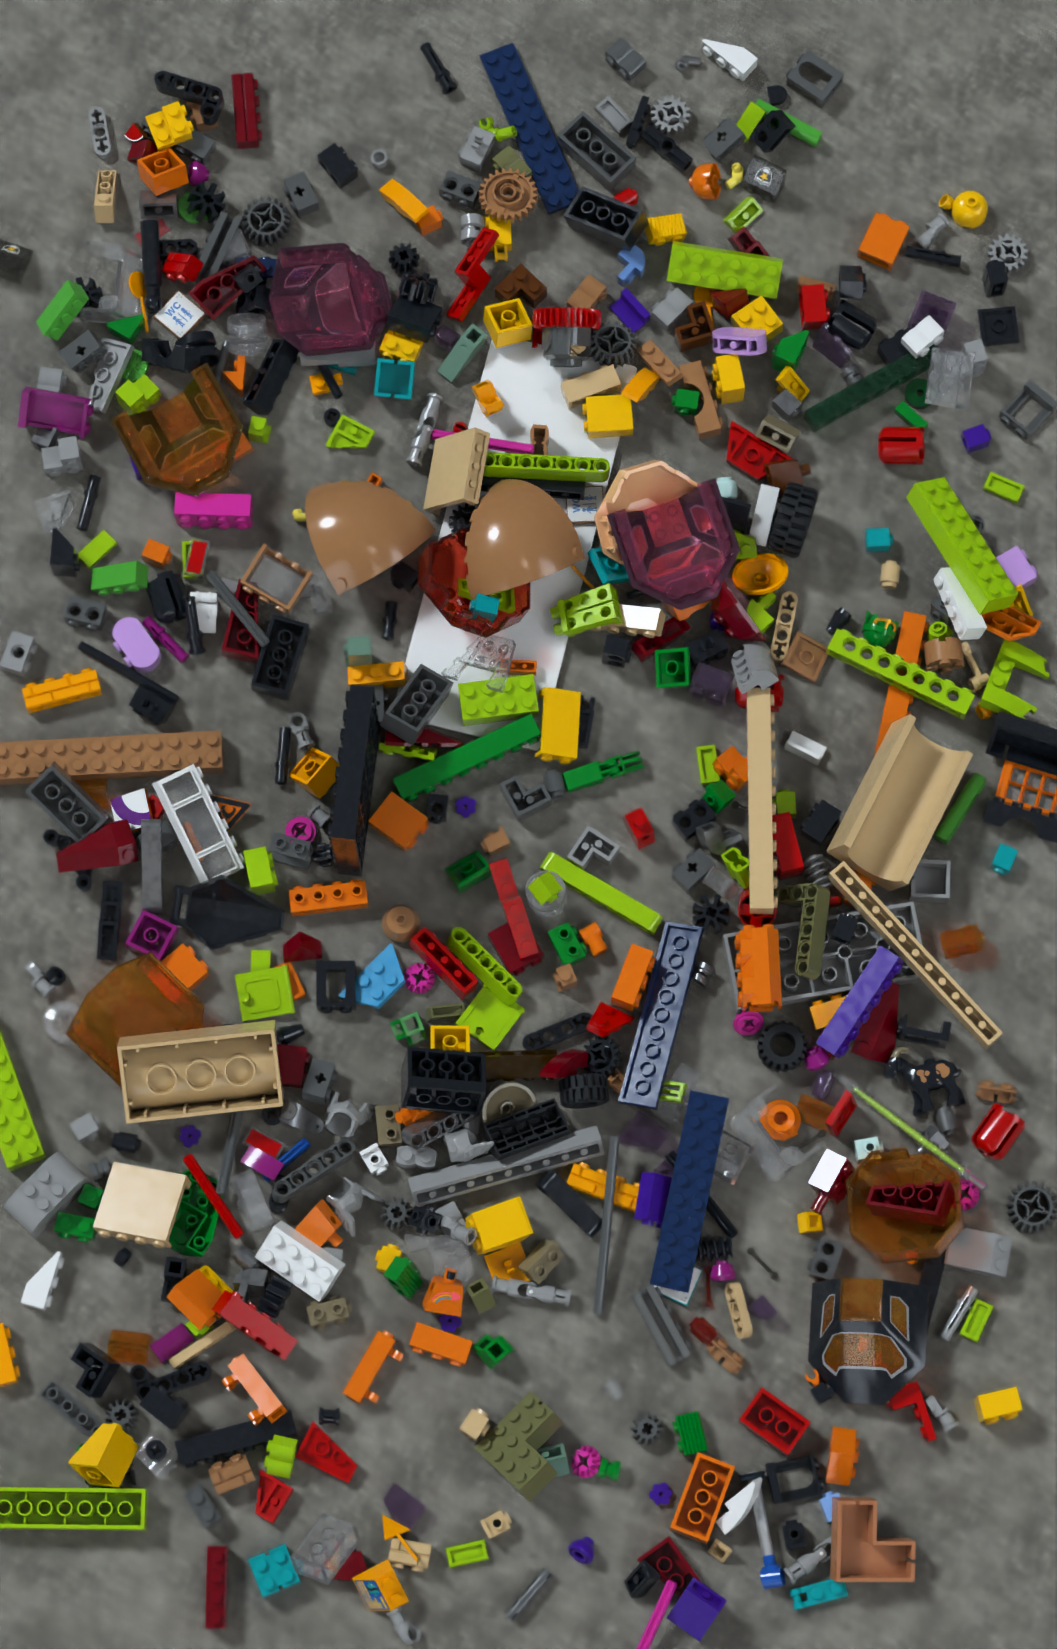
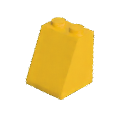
[465,1196,533,1255]
[68,1423,139,1487]

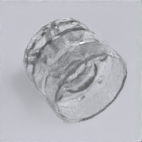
[227,313,267,356]
[525,870,567,918]
[43,1001,88,1047]

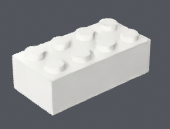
[255,1220,346,1302]

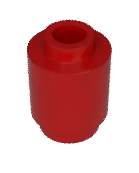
[613,187,639,206]

